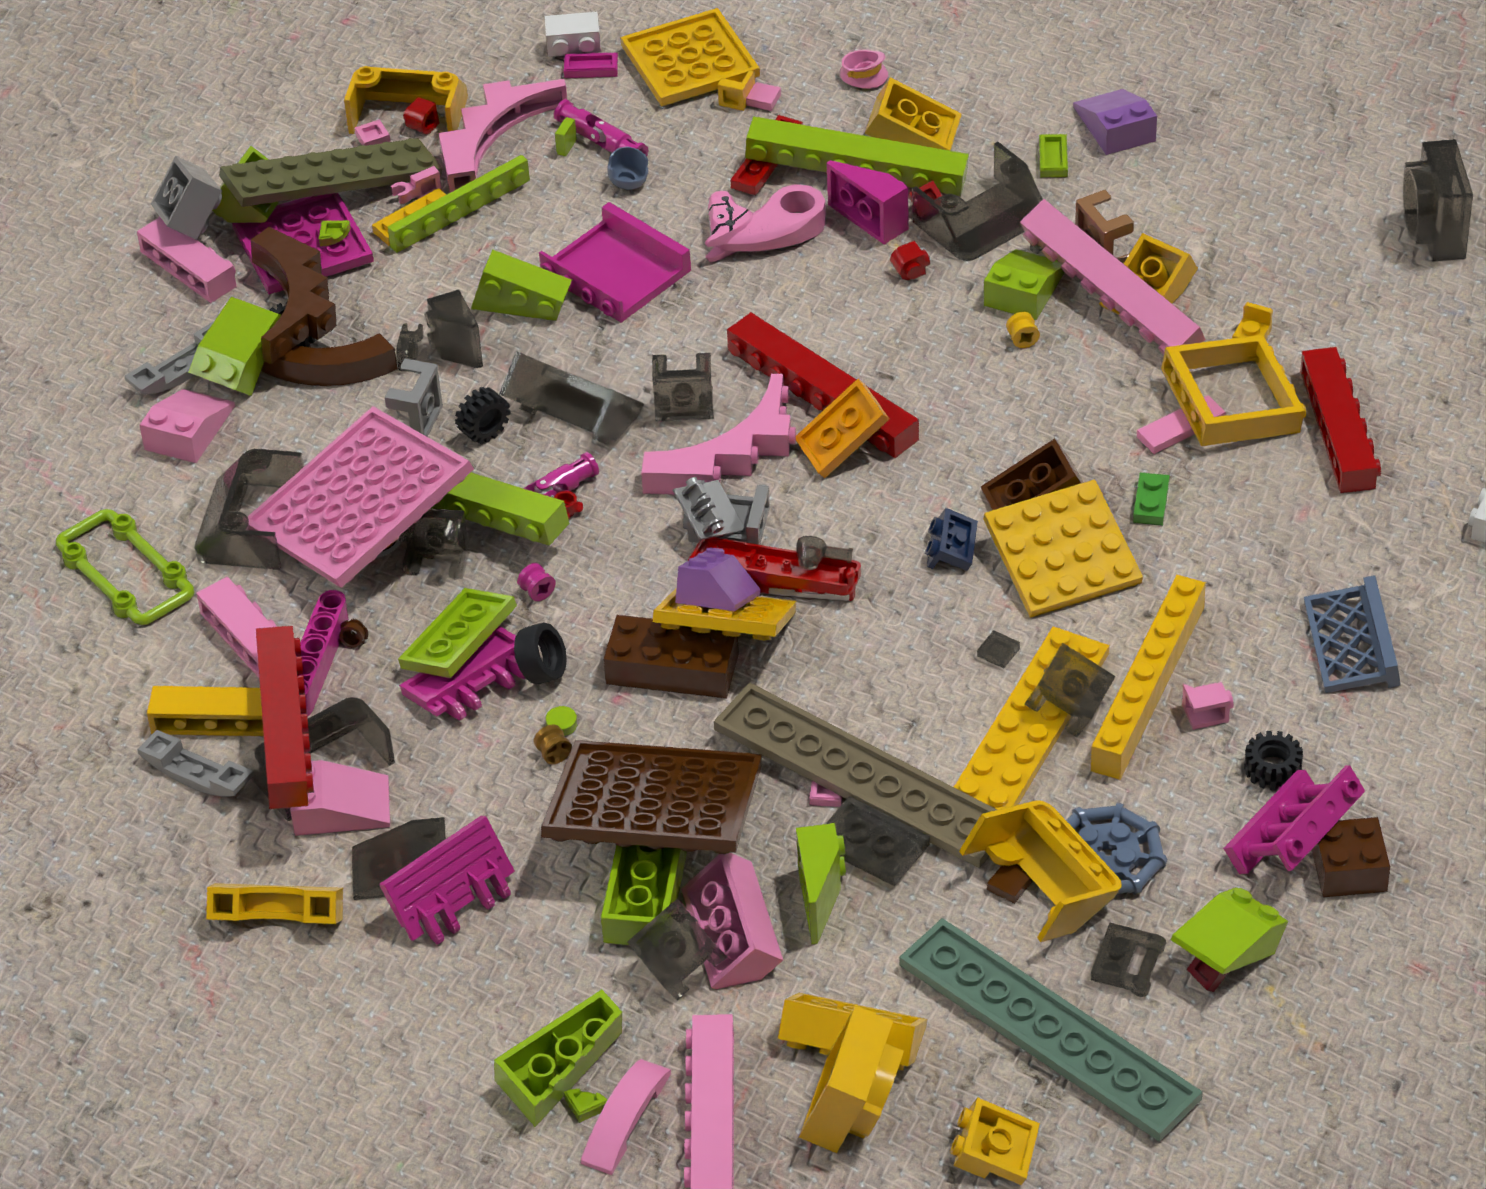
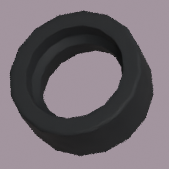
[514,622,567,684]

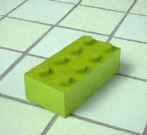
[601,845,687,949]

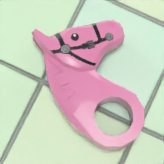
[705,184,826,263]

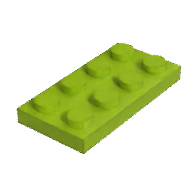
[398,588,517,678]

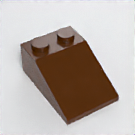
[981,438,1084,510]

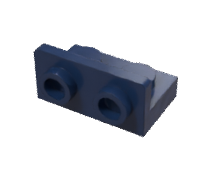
[925,508,978,571]

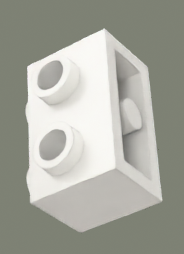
[545,12,601,57]

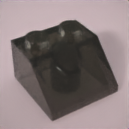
[424,289,483,368]

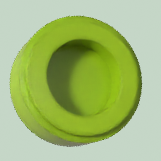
[546,706,577,736]

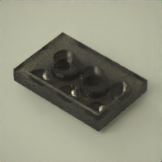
[826,796,930,886]

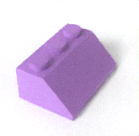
[675,548,760,611]

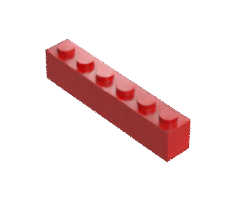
[1300,347,1381,493]

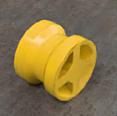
[1006,312,1040,348]

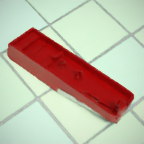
[688,538,861,601]

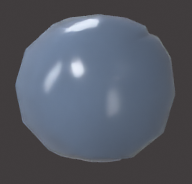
[607,147,648,190]

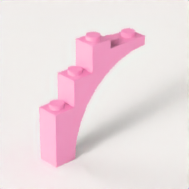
[439,79,567,193]
[641,374,796,495]

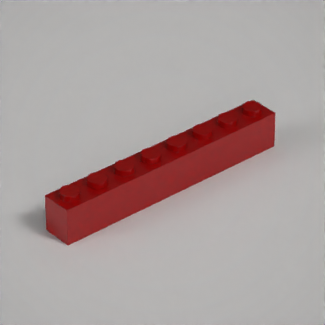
[727,312,919,458]
[256,626,314,809]

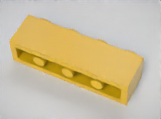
[147,686,264,736]

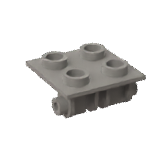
[672,477,745,540]

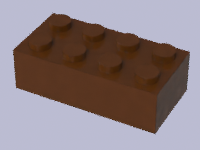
[603,615,739,699]

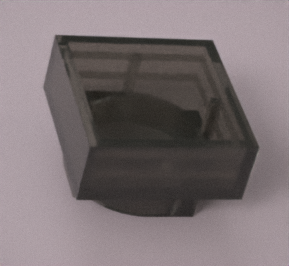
[1403,139,1473,262]

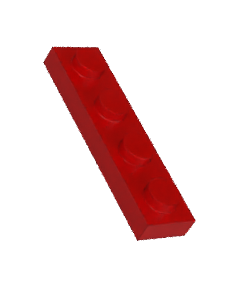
[730,115,803,196]

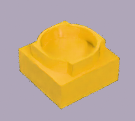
[799,1005,904,1153]

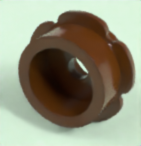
[339,619,369,648]

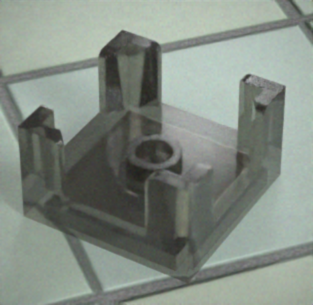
[652,353,714,421]
[399,508,469,579]
[1024,643,1116,738]
[627,899,728,1000]

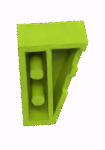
[471,249,572,321]

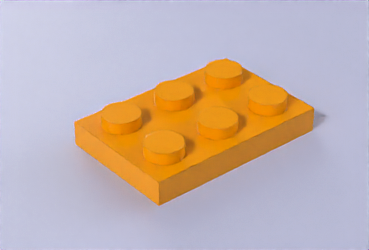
[796,378,889,478]

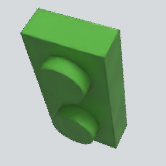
[1133,472,1170,526]

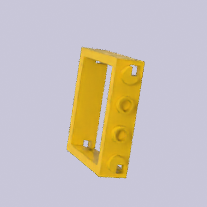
[1161,335,1306,446]

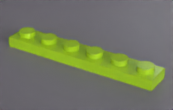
[388,155,530,253]

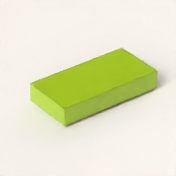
[1039,134,1068,178]

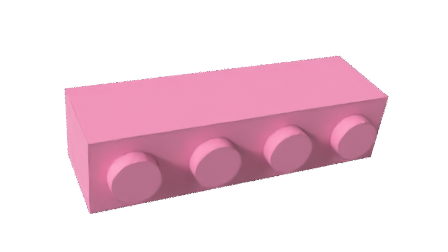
[137,217,237,303]
[196,576,277,678]

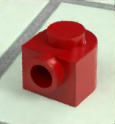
[403,97,440,134]
[890,240,930,280]

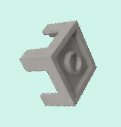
[384,359,443,437]

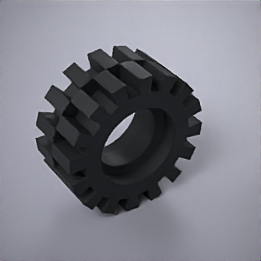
[455,387,511,444]
[1244,730,1303,790]

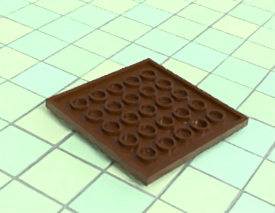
[541,740,762,854]

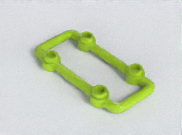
[56,509,194,625]

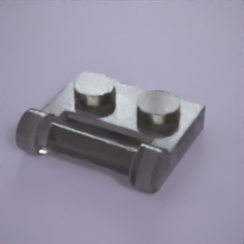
[1091,923,1167,997]

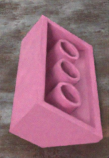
[681,853,783,989]

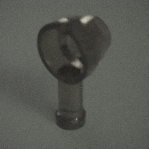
[796,536,853,570]

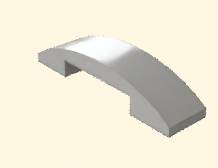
[124,321,214,394]
[137,730,254,796]

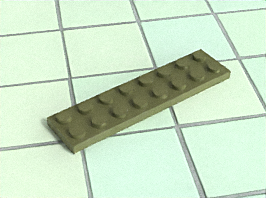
[219,138,442,207]

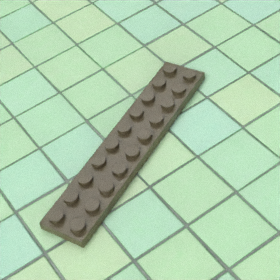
[714,682,997,868]

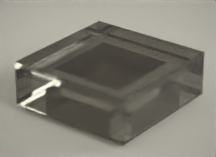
[977,630,1020,669]

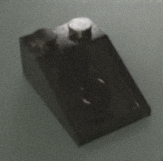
[352,817,448,900]

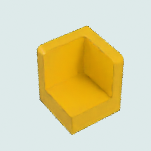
[718,71,755,111]

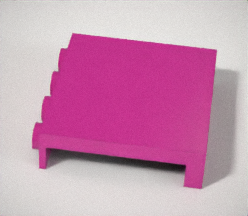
[539,202,691,323]

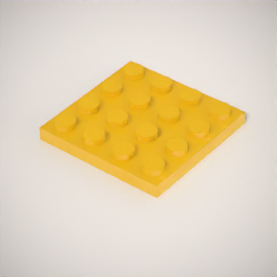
[620,8,760,107]
[983,479,1143,618]
[653,588,797,640]

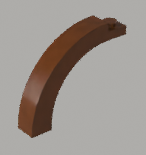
[261,333,398,386]

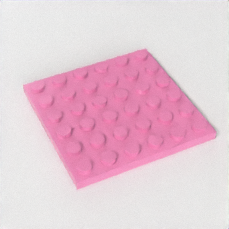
[243,406,474,588]

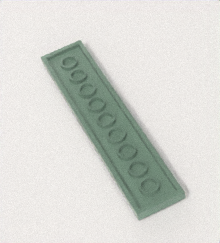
[899,918,1203,1142]

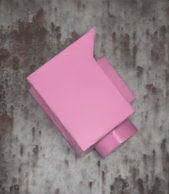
[1182,682,1234,730]

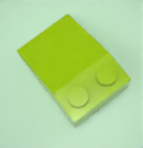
[984,249,1065,320]
[188,297,281,396]
[796,823,846,945]
[1170,887,1288,975]

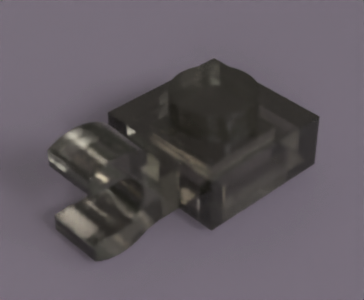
[396,323,424,371]

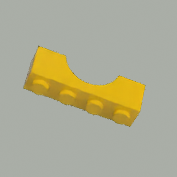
[206,883,343,924]

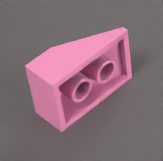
[139,389,235,463]
[290,760,390,836]

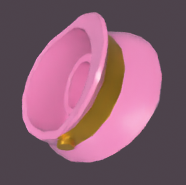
[840,50,888,89]

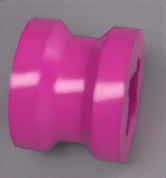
[517,563,556,601]

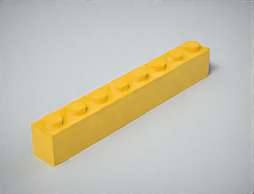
[1091,575,1206,780]

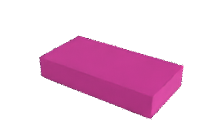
[564,52,618,78]

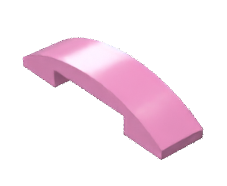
[581,1059,671,1175]

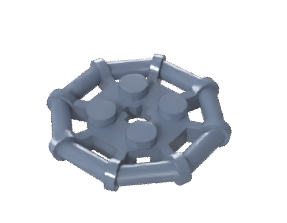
[1066,803,1168,895]

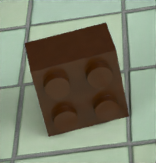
[1312,817,1390,898]

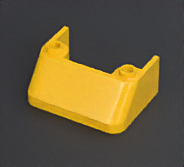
[344,66,468,134]
[959,800,1122,942]

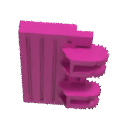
[399,626,525,721]
[379,816,515,945]

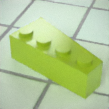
[494,989,622,1127]

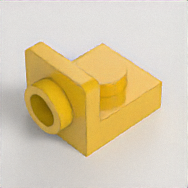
[1232,302,1273,339]

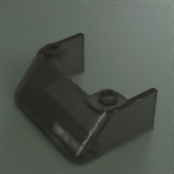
[912,142,1043,261]
[499,351,645,445]
[194,449,304,570]
[243,697,395,821]

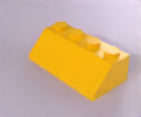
[778,992,928,1070]

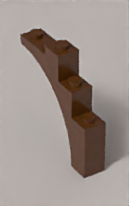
[251,227,337,364]

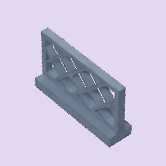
[1304,575,1401,693]

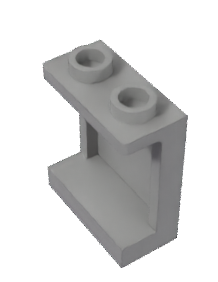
[683,480,770,545]

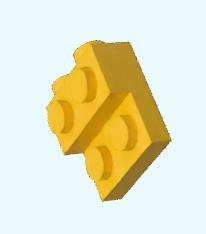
[950,1097,1040,1185]

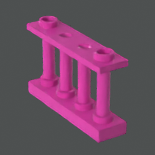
[1223,765,1365,874]

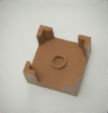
[1075,189,1134,264]

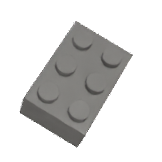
[151,156,222,240]

